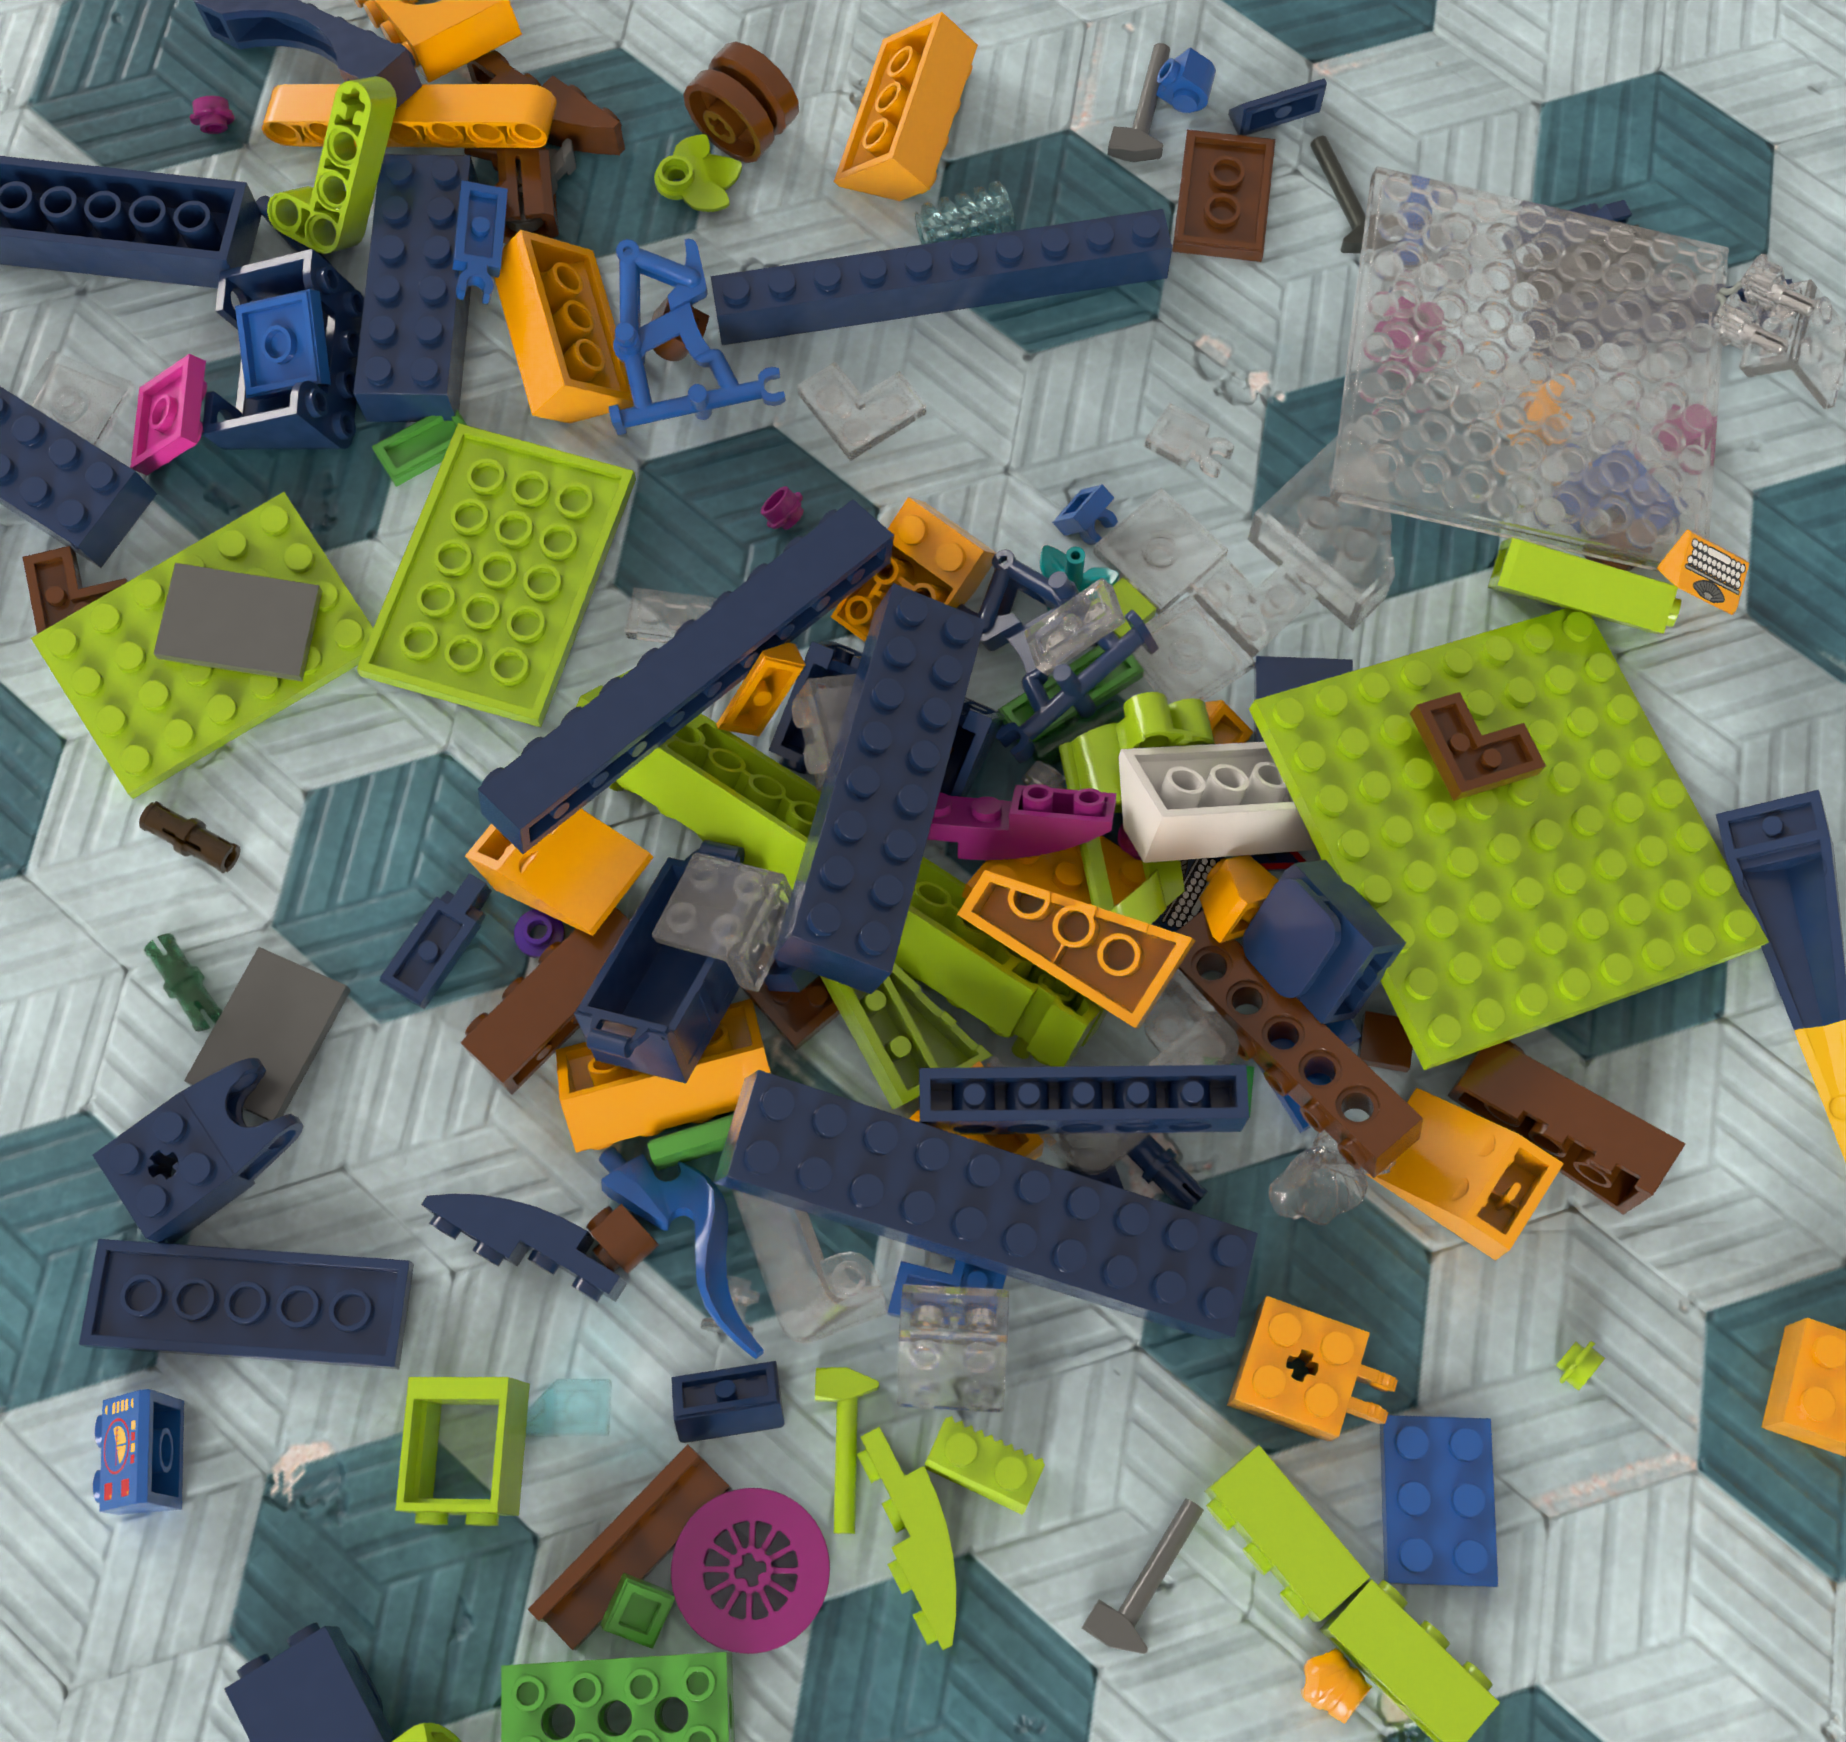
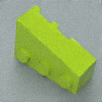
[820,962,993,1110]

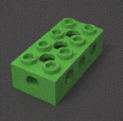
[501,1652,735,1742]

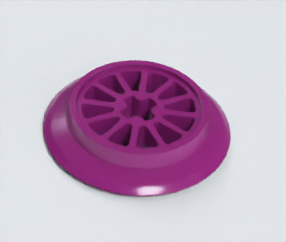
[671,1488,830,1654]

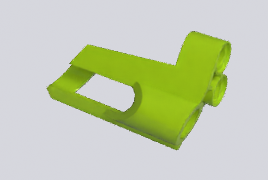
[1059,692,1215,924]

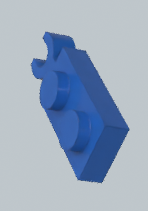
[452,180,508,304]

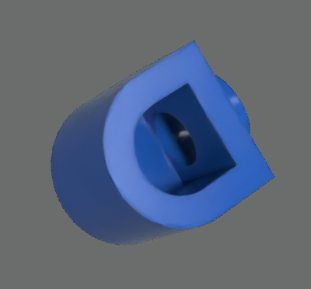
[1156,47,1216,113]

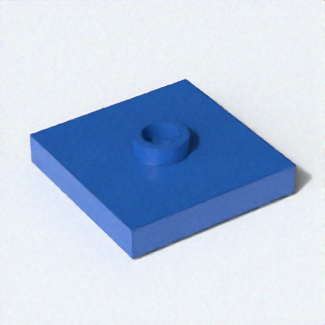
[235,289,331,400]

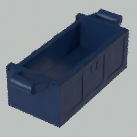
[574,840,774,1084]

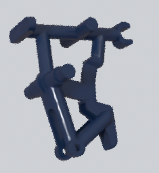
[956,549,1159,764]

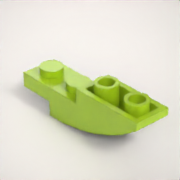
[857,1426,956,1650]

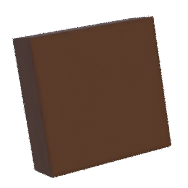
[1357,1011,1413,1072]

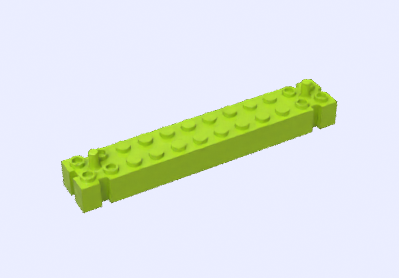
[576,669,1108,1067]

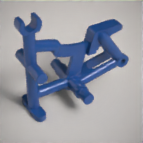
[609,238,786,435]

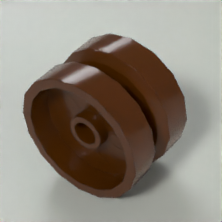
[683,42,799,163]

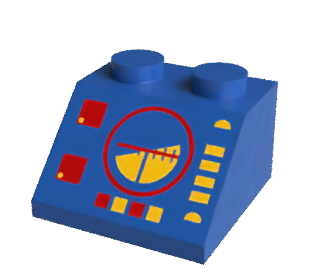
[93,1389,184,1515]

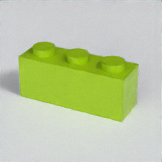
[1204,1445,1370,1622]
[1319,1579,1500,1742]

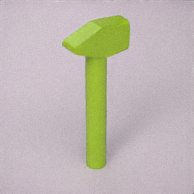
[815,1367,880,1534]

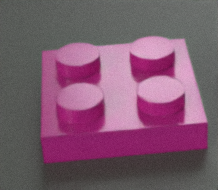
[130,354,207,475]

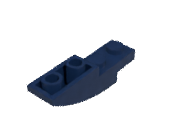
[421,1194,627,1302]

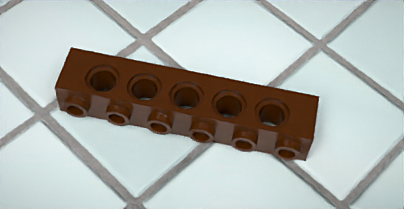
[1168,910,1423,1178]

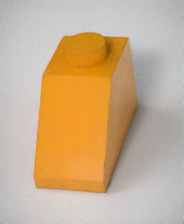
[1199,855,1279,943]

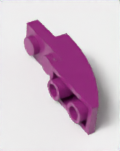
[927,784,1117,860]

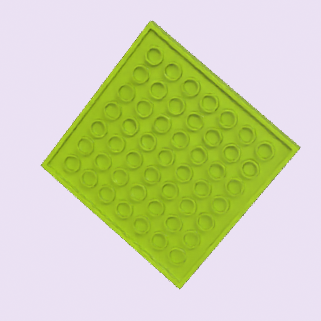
[1249,608,1769,1071]

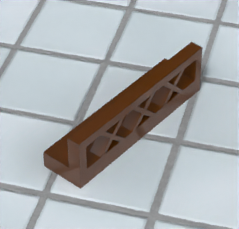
[528,1444,731,1651]

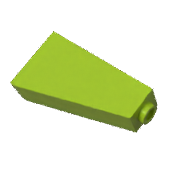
[1487,537,1682,634]

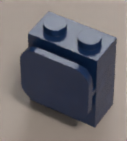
[1243,860,1406,1024]
[224,1622,396,1742]

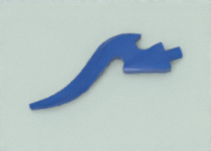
[599,1147,764,1359]

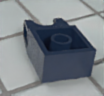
[92,1058,304,1244]

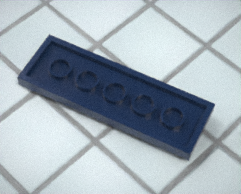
[79,1239,414,1369]

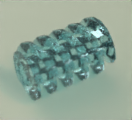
[915,181,1016,245]

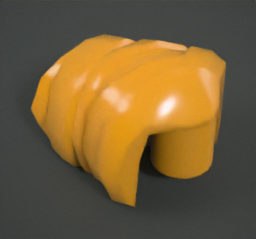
[1301,1648,1372,1724]

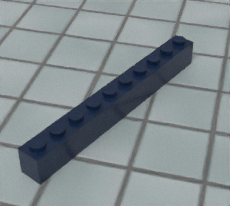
[710,209,1172,345]
[478,499,894,854]

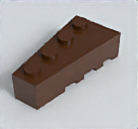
[1447,1040,1686,1215]

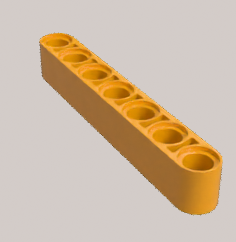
[262,84,557,148]

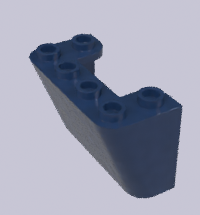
[202,249,364,450]

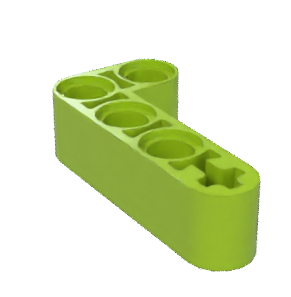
[267,76,397,254]

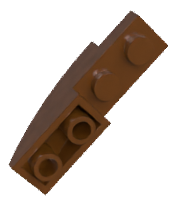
[467,50,625,155]

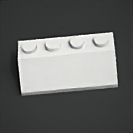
[1118,742,1317,863]

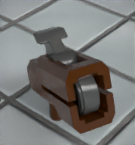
[464,138,577,244]

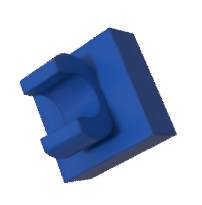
[1052,484,1118,545]

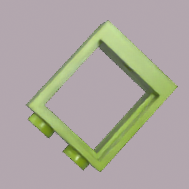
[395,1377,530,1526]

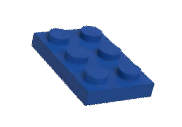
[1380,1415,1498,1587]

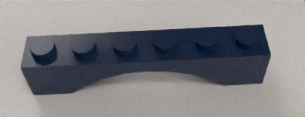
[193,0,422,109]

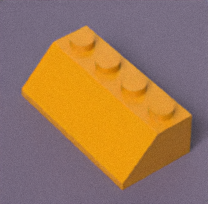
[834,12,978,201]
[494,230,634,424]
[556,999,771,1153]

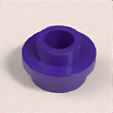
[514,909,565,958]

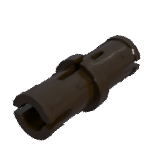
[139,801,240,873]

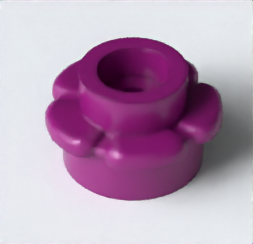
[189,96,235,134]
[761,486,804,530]

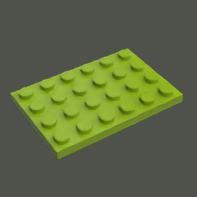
[356,423,636,728]
[31,492,382,799]

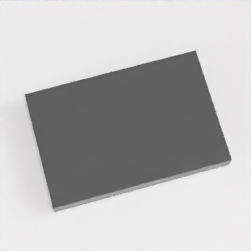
[154,563,322,682]
[184,947,351,1121]

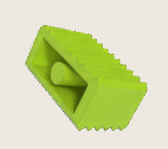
[925,1416,1045,1515]

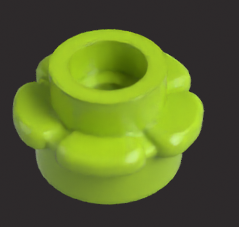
[1556,1341,1605,1391]

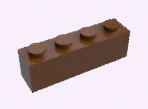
[460,907,630,1095]

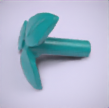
[1040,545,1120,612]

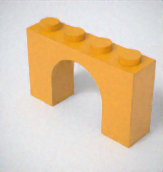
[354,0,522,83]

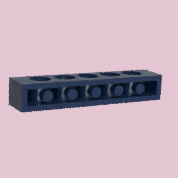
[919,1065,1249,1135]

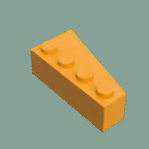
[957,870,1196,1029]

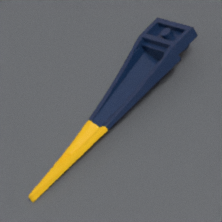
[1716,789,1846,1162]

